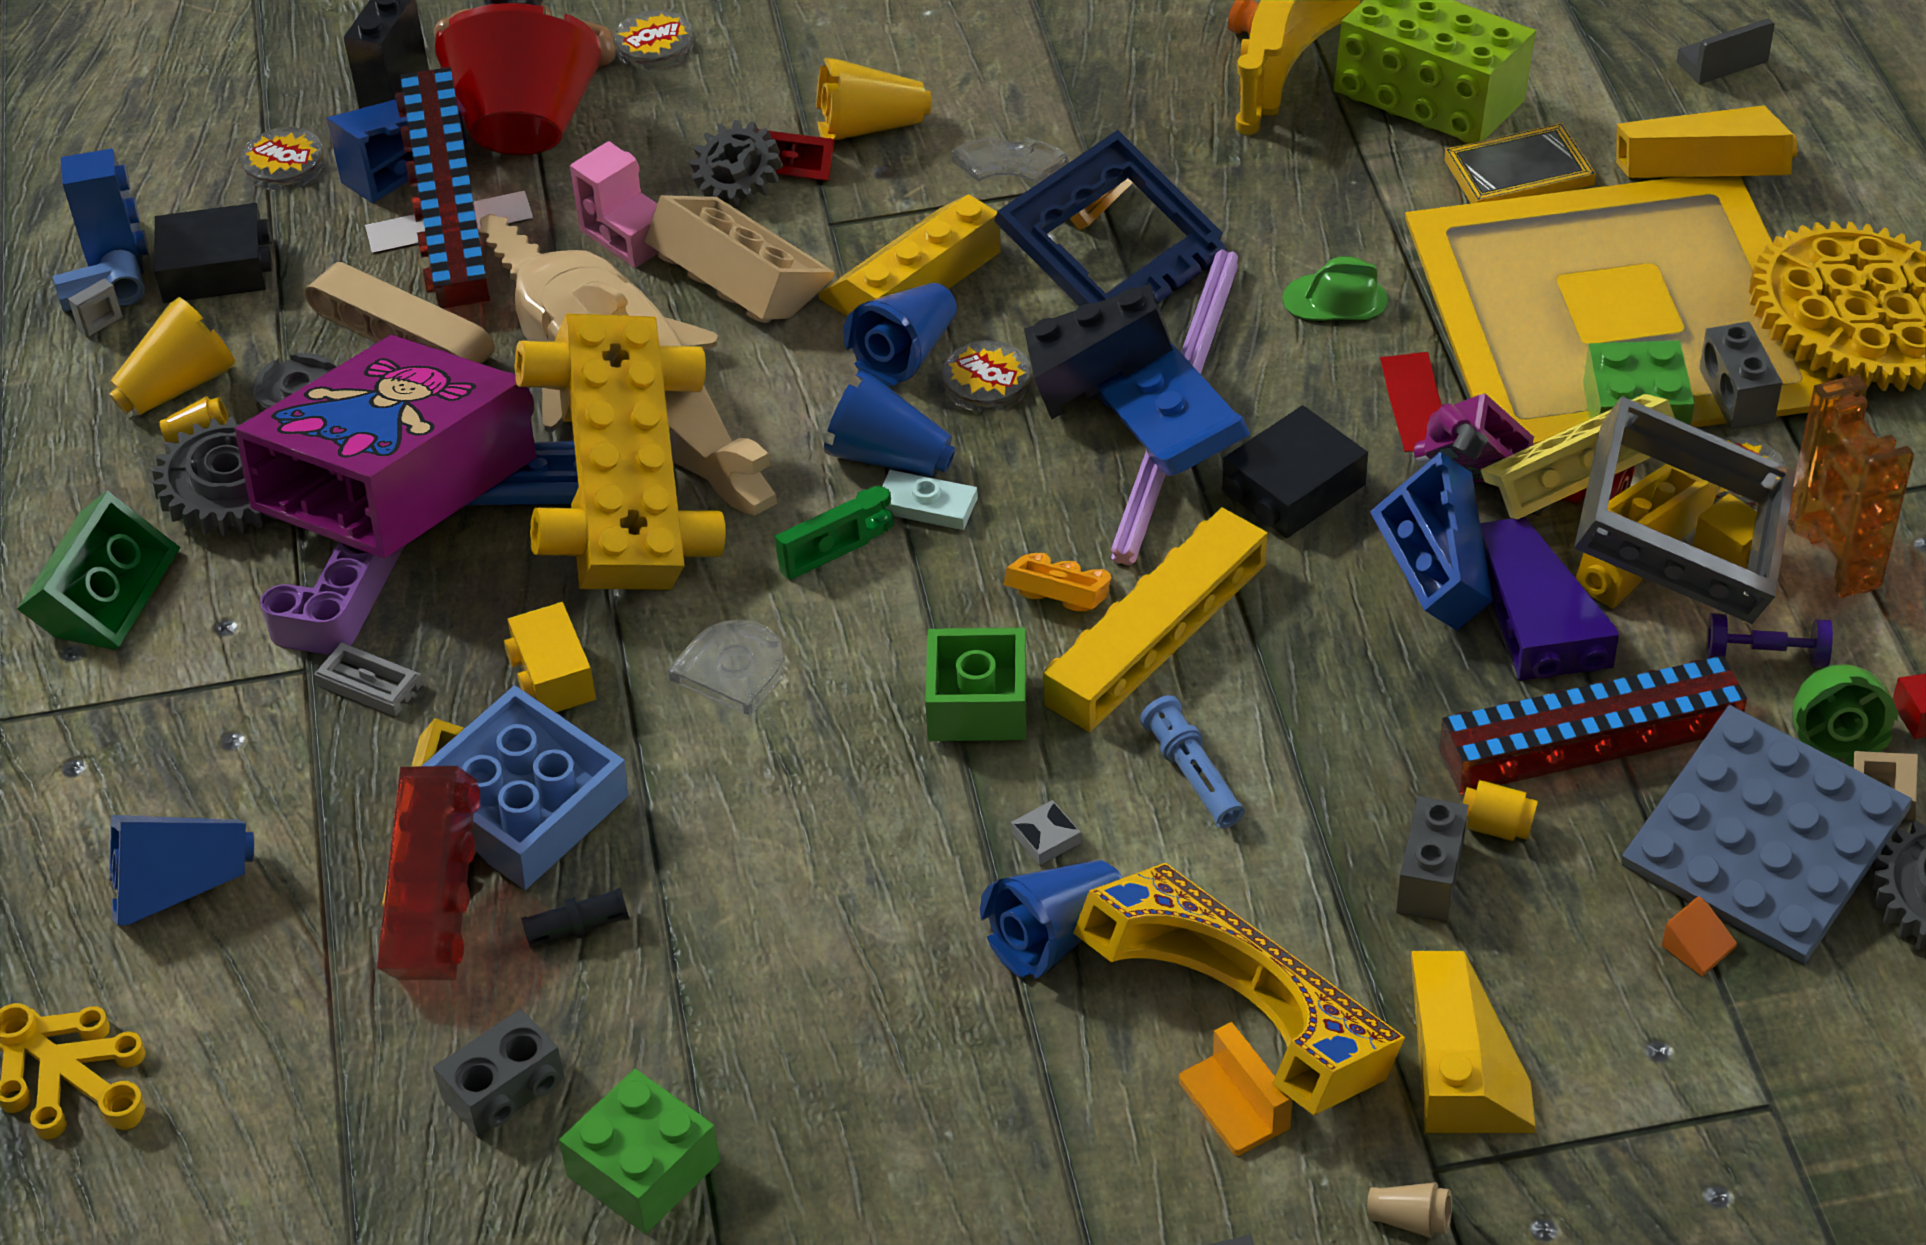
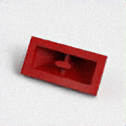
[758,129,835,181]

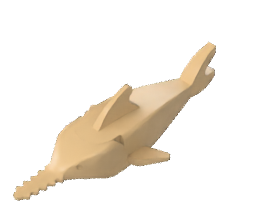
[479,214,777,516]

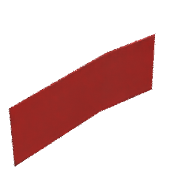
[1380,352,1442,452]

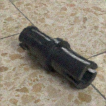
[521,888,630,949]

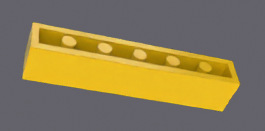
[1042,507,1267,733]

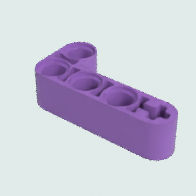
[260,542,404,654]

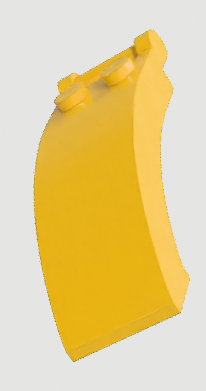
[1235,0,1361,135]

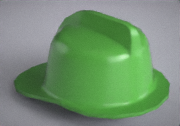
[1282,256,1388,321]

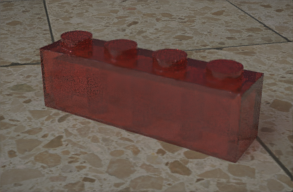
[377,766,480,980]

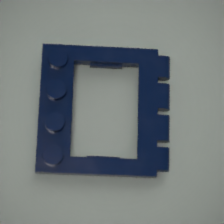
[994,130,1228,307]

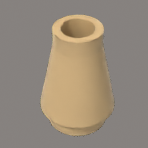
[1367,1182,1452,1239]

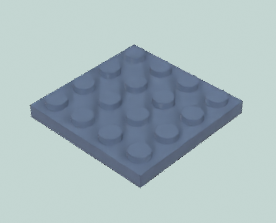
[1622,705,1912,965]

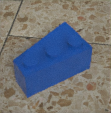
[326,91,467,204]
[61,148,149,274]
[1370,451,1493,631]

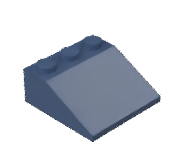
[410,685,628,890]

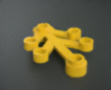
[0,1003,146,1140]

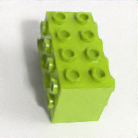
[1333,0,1536,143]

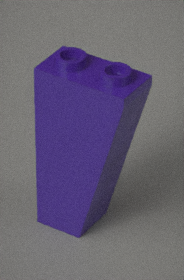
[1480,517,1619,681]

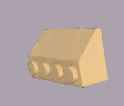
[644,195,835,323]

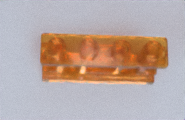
[1787,374,1914,598]

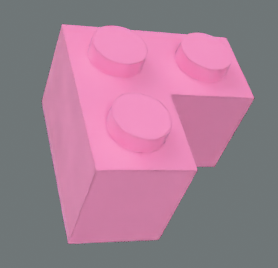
[570,141,659,268]

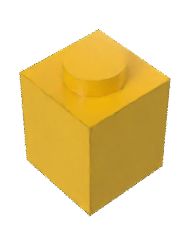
[1693,493,1757,569]

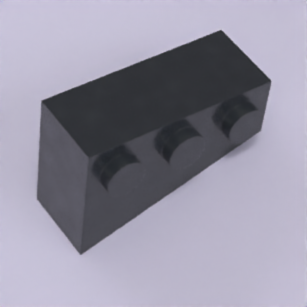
[1024,284,1173,420]

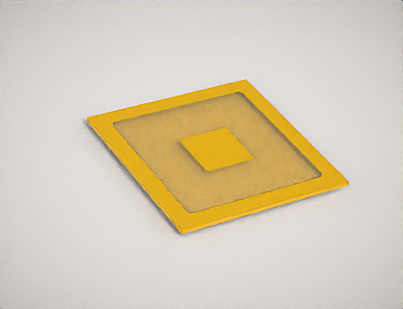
[1405,176,1848,445]

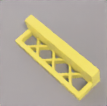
[1480,394,1675,520]

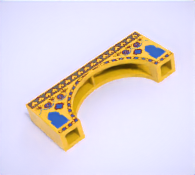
[1073,862,1405,1115]

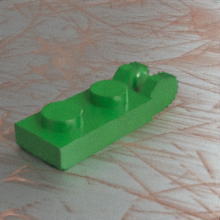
[774,485,894,580]

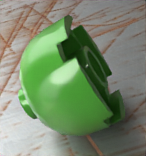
[1792,664,1898,766]

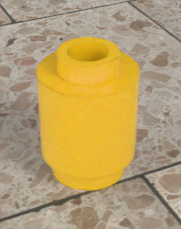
[1462,780,1538,842]

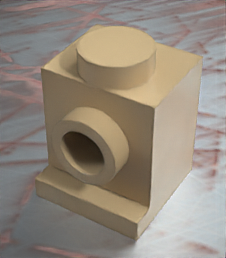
[1854,751,1918,820]

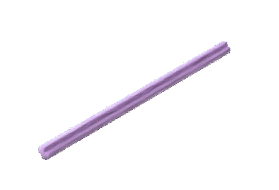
[1111,250,1239,566]

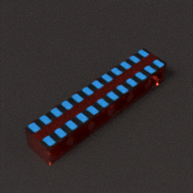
[395,67,490,308]
[1439,656,1747,794]

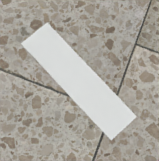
[365,191,533,253]

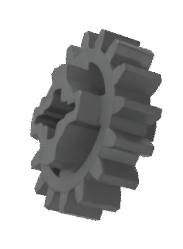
[690,120,783,209]

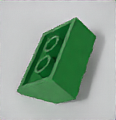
[17,490,181,650]

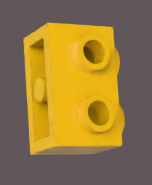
[504,602,596,712]

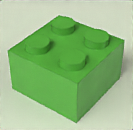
[1583,340,1694,425]
[925,628,1027,741]
[559,1068,720,1235]

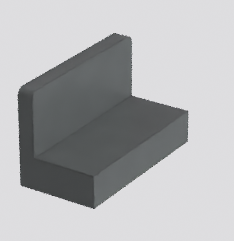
[1676,18,1775,84]

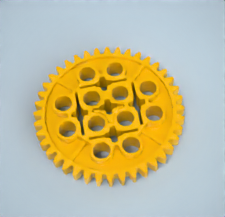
[1748,221,1926,391]

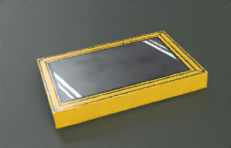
[1444,123,1596,203]

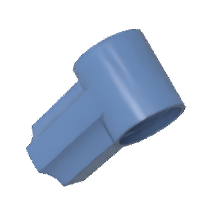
[53,250,145,312]

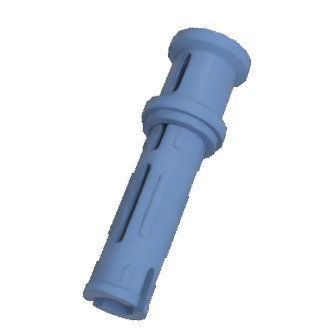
[1140,695,1245,828]

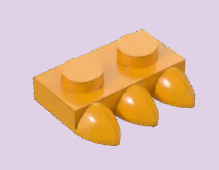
[1004,553,1112,611]

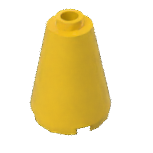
[816,58,932,141]
[109,297,235,416]

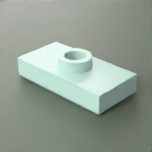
[882,470,978,530]

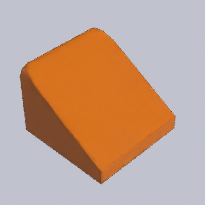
[1662,896,1737,977]

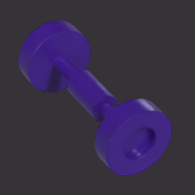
[1706,613,1833,668]

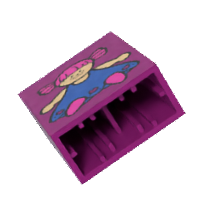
[234,335,537,559]

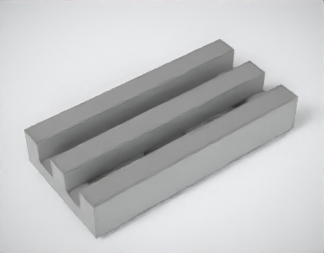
[314,642,423,717]

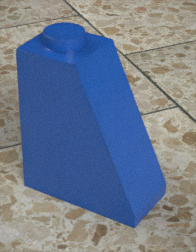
[109,815,254,925]

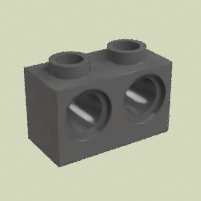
[1699,321,1783,430]
[1396,796,1469,922]
[433,1008,565,1138]

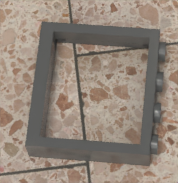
[1574,396,1796,624]

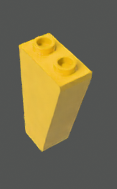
[1616,105,1798,178]
[1576,464,1719,609]

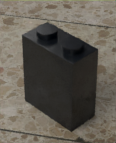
[343,0,430,109]
[154,203,273,303]
[1222,405,1368,538]

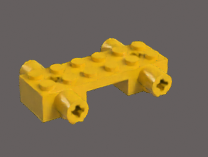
[514,313,726,590]

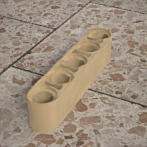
[305,262,495,364]

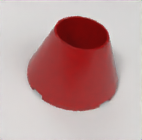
[435,3,601,155]

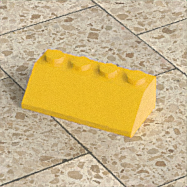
[819,194,1001,317]

